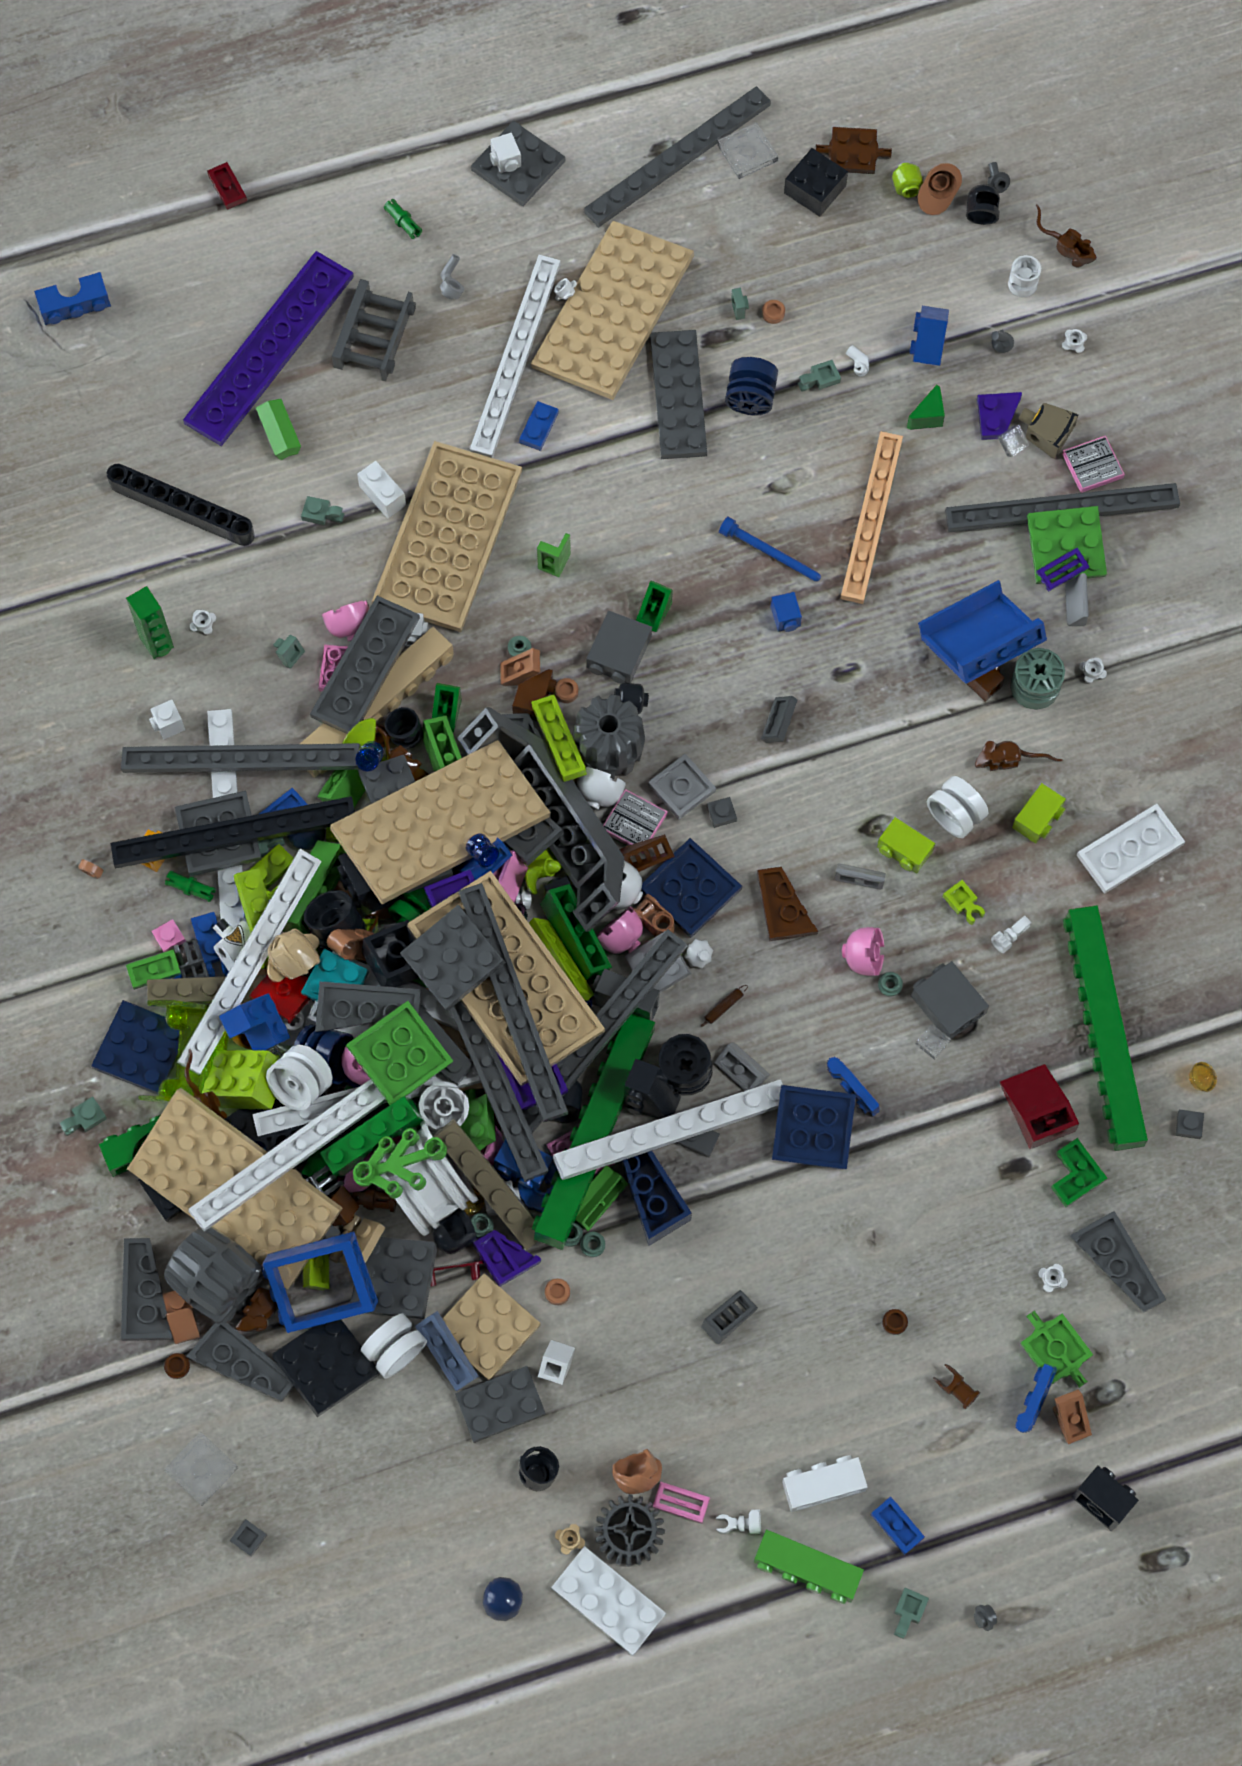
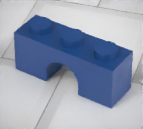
[34,272,111,325]

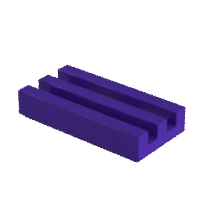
[1036,547,1089,592]

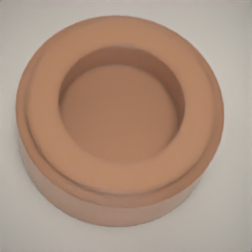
[762,300,785,324]
[555,678,578,703]
[78,859,104,879]
[545,1278,570,1305]

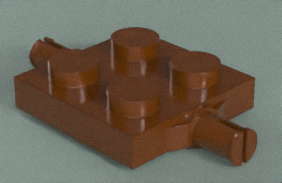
[815,127,892,174]

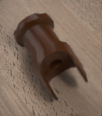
[351,1187,397,1213]
[933,1364,980,1410]

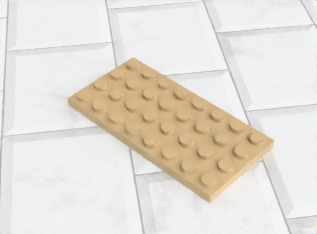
[531,221,694,400]
[372,441,522,632]
[330,740,550,904]
[408,871,605,1086]
[127,1088,343,1289]

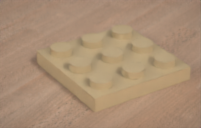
[442,1273,541,1381]

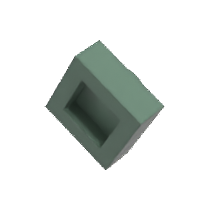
[731,287,749,320]

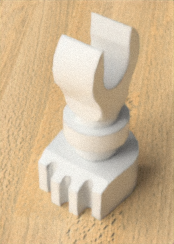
[991,916,1032,953]
[716,1509,761,1534]

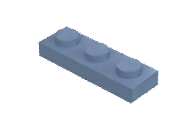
[415,1311,479,1391]

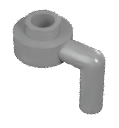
[440,254,464,300]

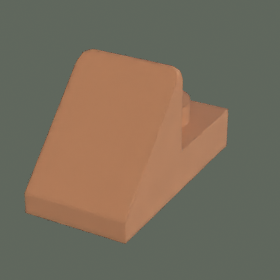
[500,648,540,686]
[163,1291,200,1344]
[1053,1389,1092,1444]

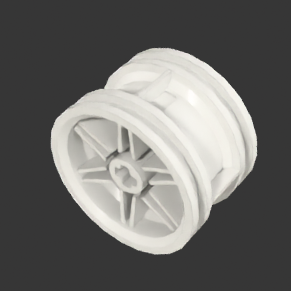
[371,1120,478,1236]

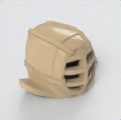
[267,929,320,982]

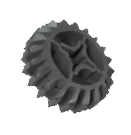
[594,1494,665,1567]

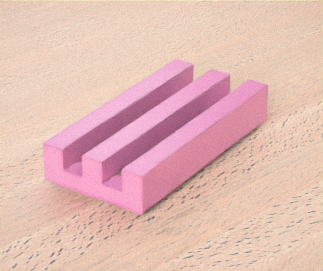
[653,1482,710,1524]

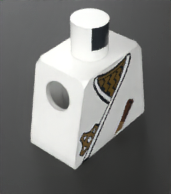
[212,918,251,971]

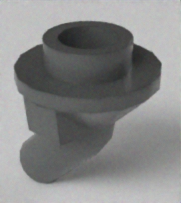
[988,162,1010,193]
[991,329,1014,353]

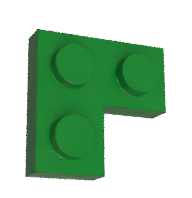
[1051,1138,1107,1208]

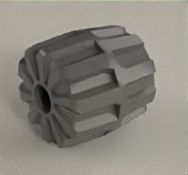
[573,694,645,780]
[164,1227,263,1324]

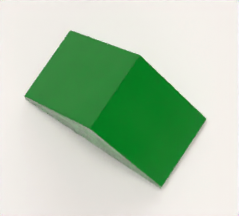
[907,384,945,430]
[636,580,673,632]
[432,683,462,733]

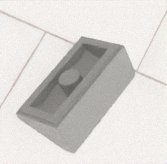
[1065,573,1089,626]
[835,864,886,890]
[713,1042,770,1091]

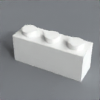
[782,1455,868,1512]

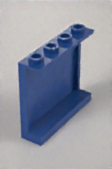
[918,580,1047,684]

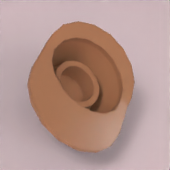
[918,163,962,215]

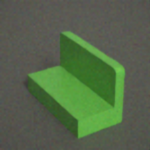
[537,533,571,577]
[317,764,365,807]
[126,950,182,990]

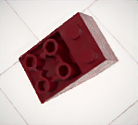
[999,1064,1079,1149]

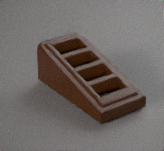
[619,834,675,872]

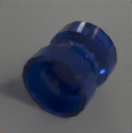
[355,741,384,772]
[466,833,500,867]

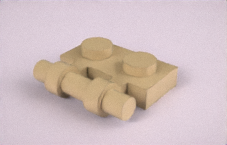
[329,1214,386,1268]

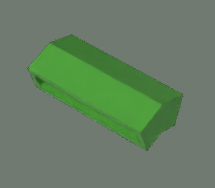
[256,399,301,460]
[575,1166,628,1231]

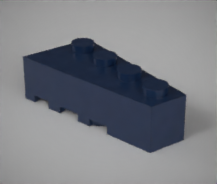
[621,1151,692,1246]

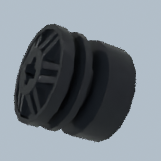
[304,890,367,952]
[659,1034,713,1095]

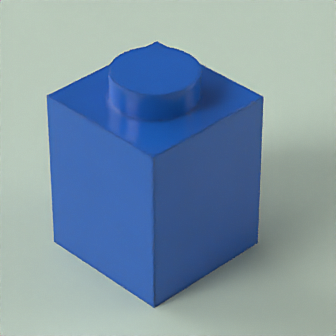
[771,592,802,632]

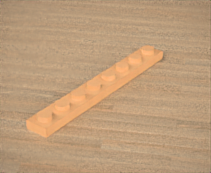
[840,431,903,604]

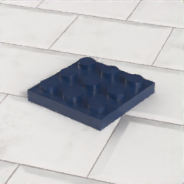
[641,838,742,938]
[91,1000,191,1095]
[772,1085,856,1169]

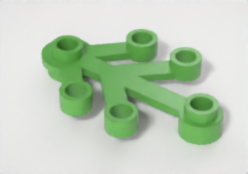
[353,1128,447,1199]

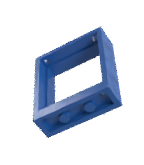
[262,1232,378,1333]

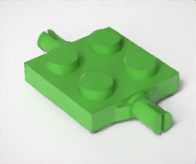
[460,1089,496,1151]
[1020,1310,1093,1388]

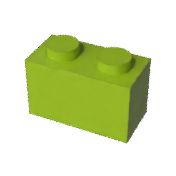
[1012,783,1066,844]
[877,817,935,874]

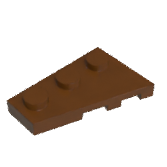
[757,866,818,941]

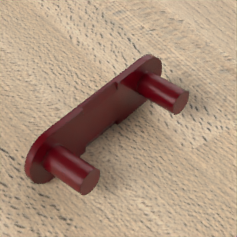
[430,1260,483,1287]

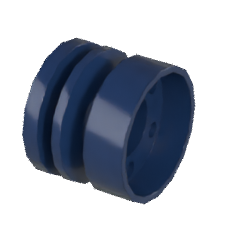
[725,357,778,415]
[294,1024,355,1085]

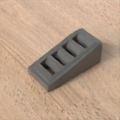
[701,1290,758,1344]

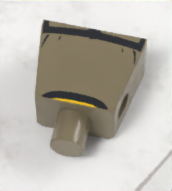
[1019,403,1079,459]

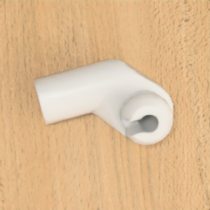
[846,345,869,376]

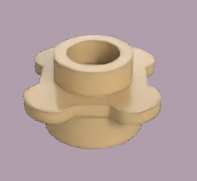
[555,1524,585,1555]

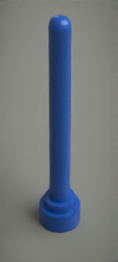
[719,516,821,582]

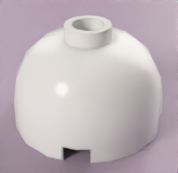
[576,767,626,810]
[613,860,643,910]
[418,1081,469,1133]

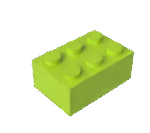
[202,1050,280,1109]

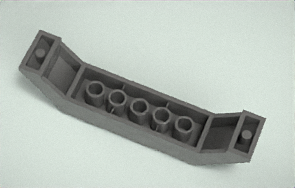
[457,707,624,932]

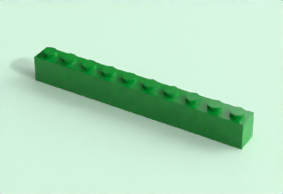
[1063,905,1148,1151]
[532,1013,655,1250]

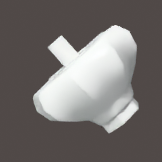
[684,938,713,969]

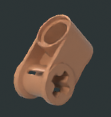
[633,894,675,937]
[327,929,374,961]

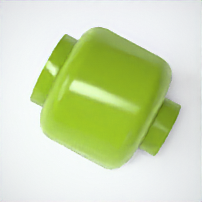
[892,163,923,198]

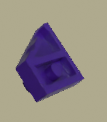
[977,392,1022,440]
[472,1230,541,1287]

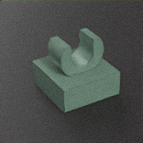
[273,635,305,669]

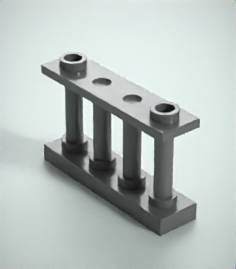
[332,279,416,381]

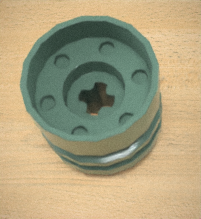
[1010,648,1065,710]

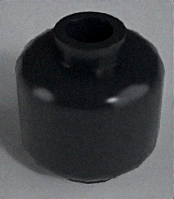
[614,683,649,714]

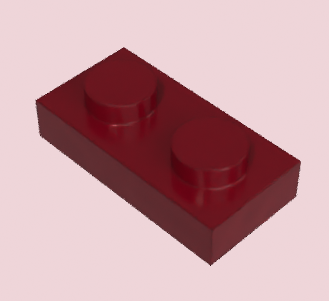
[207,162,247,210]

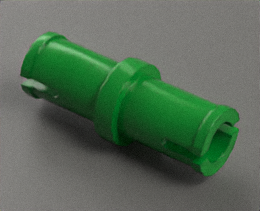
[384,199,422,239]
[165,871,216,902]

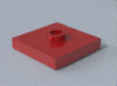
[249,974,310,1024]

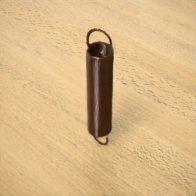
[701,985,748,1027]

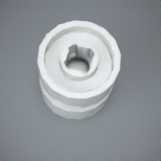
[1008,255,1041,298]

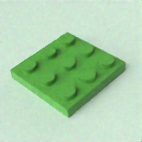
[1027,506,1107,584]
[346,1001,453,1105]

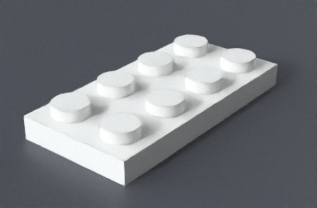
[1077,804,1185,894]
[551,1546,666,1656]

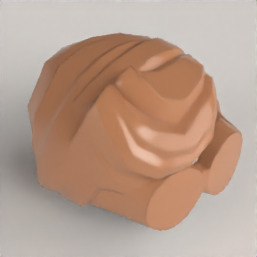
[612,1449,662,1494]

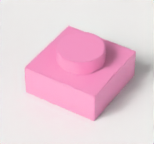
[151,919,186,952]

